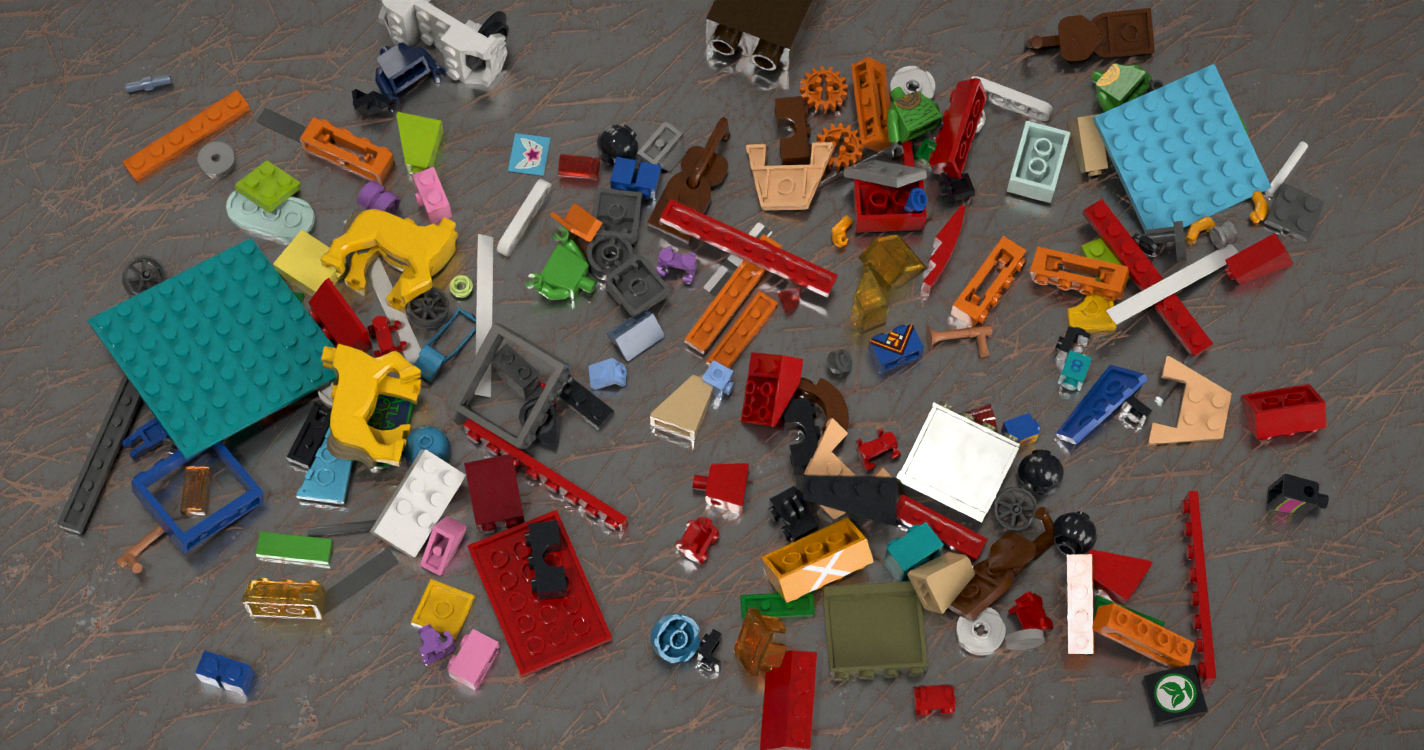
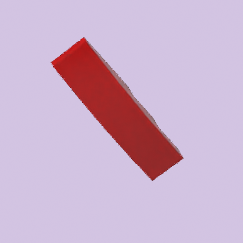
[921,205,966,296]

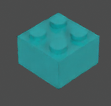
[883,522,944,582]

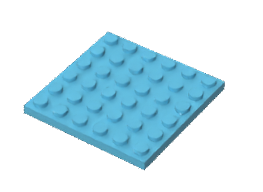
[1092,64,1271,234]

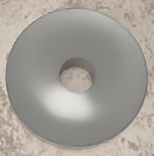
[198,141,236,178]
[1004,629,1045,650]

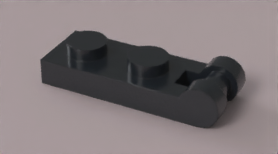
[558,374,614,430]
[286,402,332,469]

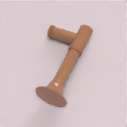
[926,325,993,357]
[115,524,165,573]

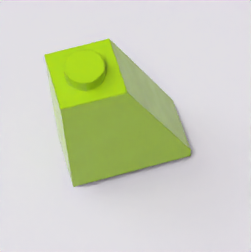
[396,112,444,177]

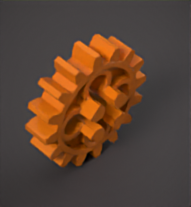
[799,66,848,114]
[815,123,864,172]

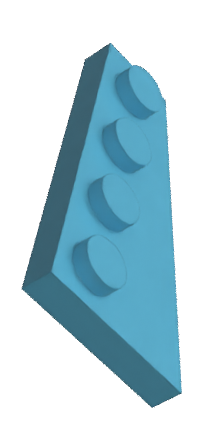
[296,427,353,505]

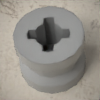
[1209,221,1238,249]

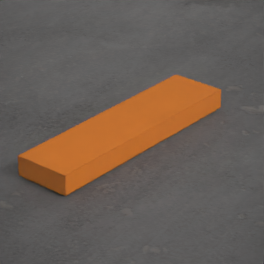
[706,291,778,369]

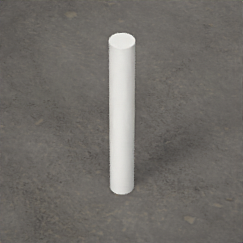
[1265,141,1308,197]

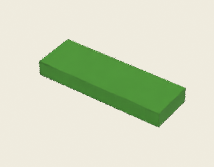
[256,531,332,565]

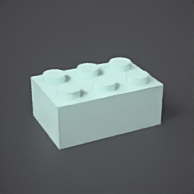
[1007,121,1071,203]

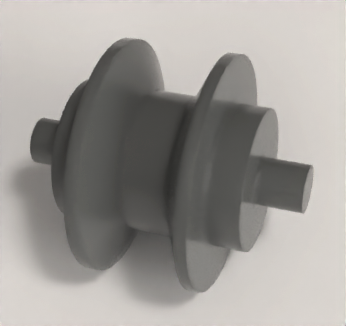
[827,349,852,374]

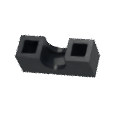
[781,397,821,475]
[525,520,568,600]

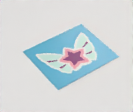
[508,133,551,176]

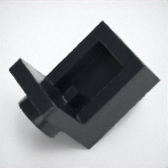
[352,89,390,116]
[938,172,975,203]
[1055,326,1091,362]
[1120,387,1152,426]
[698,629,722,672]

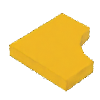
[1067,294,1117,332]

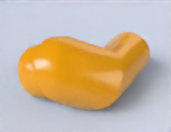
[1249,191,1269,223]
[831,215,853,247]
[1185,216,1216,244]

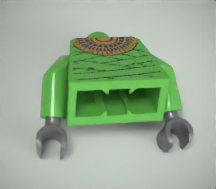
[1091,64,1163,112]
[886,87,944,158]

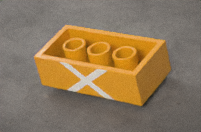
[761,517,874,603]

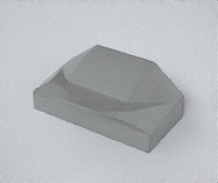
[637,121,685,172]

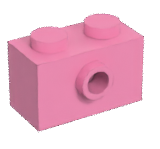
[412,167,452,224]

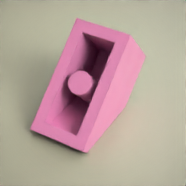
[420,515,467,576]

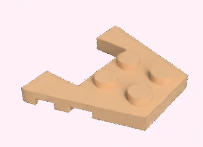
[746,142,834,210]
[1147,356,1232,446]
[804,418,898,520]

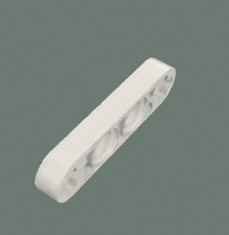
[971,77,1053,121]
[497,179,552,257]

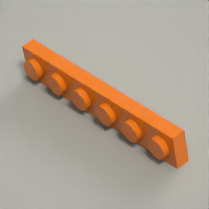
[122,90,251,182]
[684,234,782,355]

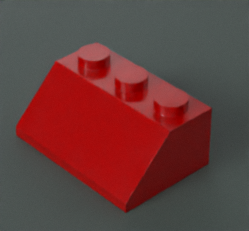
[854,179,927,233]
[308,278,373,353]
[1241,384,1326,440]

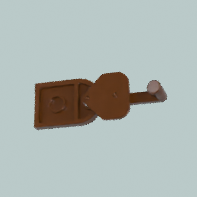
[1025,8,1155,61]
[647,117,730,244]
[948,507,1054,622]

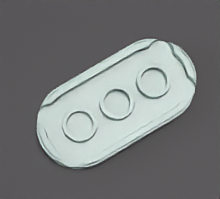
[226,191,316,243]

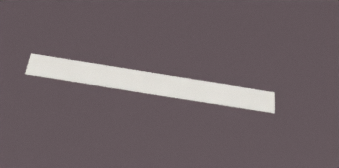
[344,220,421,364]
[475,234,493,397]
[1106,244,1238,325]

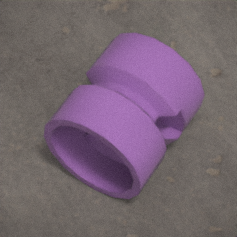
[357,180,401,215]

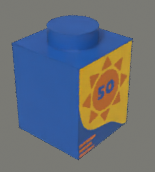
[1001,413,1040,448]

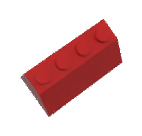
[929,78,987,179]
[760,650,817,750]

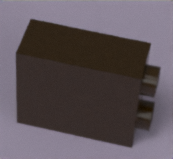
[706,0,821,71]

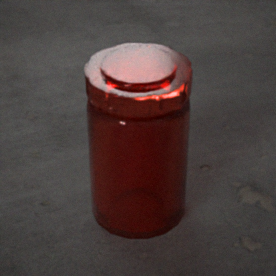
[558,154,600,180]

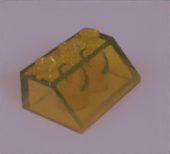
[242,578,326,620]

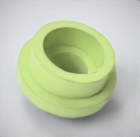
[450,275,473,298]

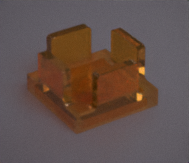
[734,608,787,676]

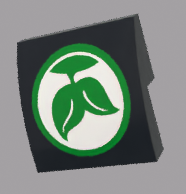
[1144,665,1208,724]

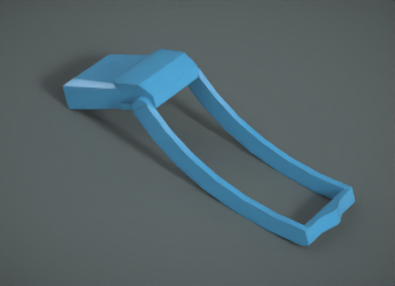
[414,308,476,382]

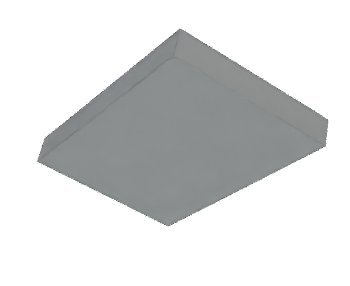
[844,159,927,188]

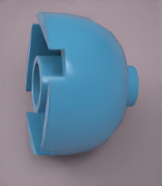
[404,426,452,466]
[650,613,700,663]

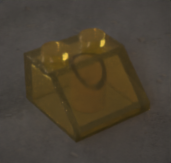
[858,235,927,291]
[849,267,889,335]

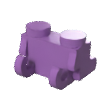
[656,246,698,284]
[418,624,455,665]

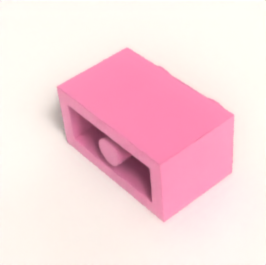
[447,629,500,691]

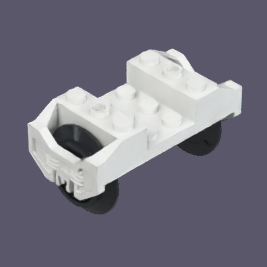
[378,0,509,87]

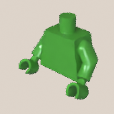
[525,226,597,300]

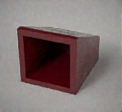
[464,454,525,534]

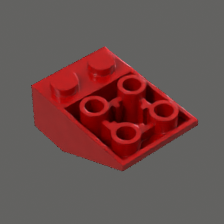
[741,352,804,427]

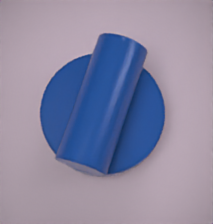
[904,188,927,212]

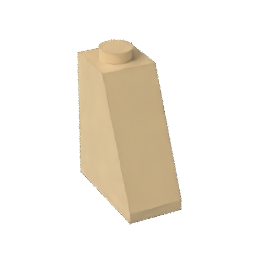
[1067,114,1108,176]
[650,375,714,440]
[907,552,976,614]

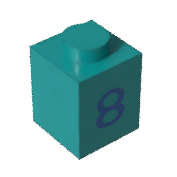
[1058,350,1092,391]

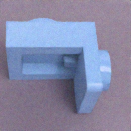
[588,358,627,390]
[702,361,735,400]

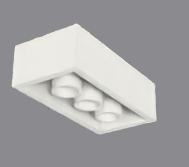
[370,449,466,558]

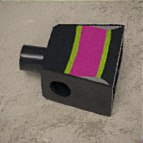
[1266,474,1329,515]

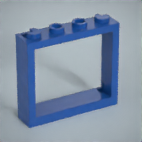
[131,441,263,554]

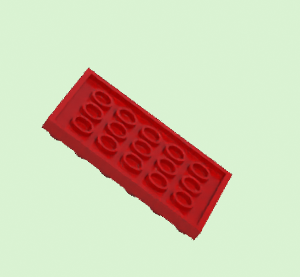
[467,510,612,678]

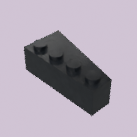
[796,474,898,526]

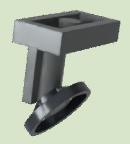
[1131,221,1187,262]

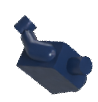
[375,42,446,112]

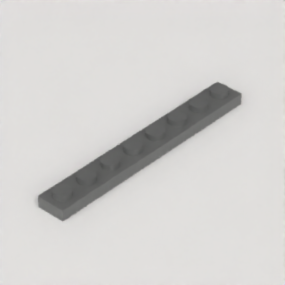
[57,374,142,534]

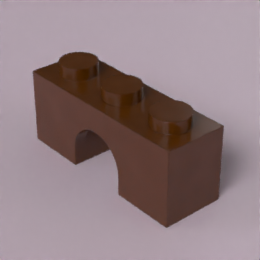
[774,96,812,165]

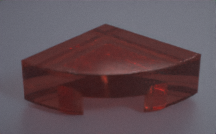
[778,286,801,316]

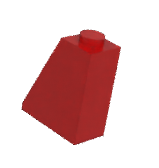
[1225,233,1294,284]
[1081,549,1153,606]

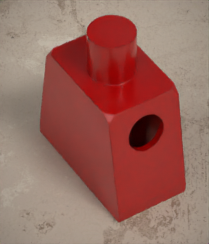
[692,463,749,514]

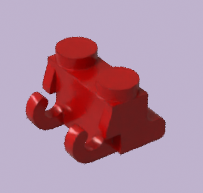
[367,316,408,358]
[855,429,901,472]
[675,517,719,564]
[1008,591,1053,633]
[912,684,955,715]

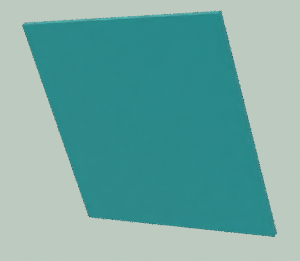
[87,238,337,459]

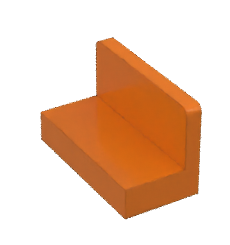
[550,203,602,242]

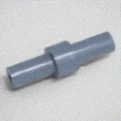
[125,74,172,93]

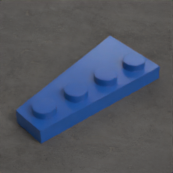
[1056,365,1148,444]

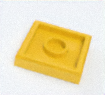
[411,579,476,641]

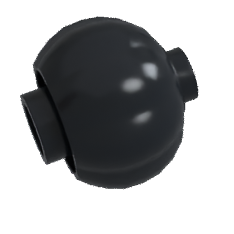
[597,124,638,165]
[1018,450,1064,495]
[1053,511,1097,555]

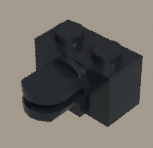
[767,485,819,543]

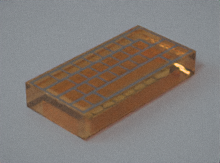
[180,467,211,515]

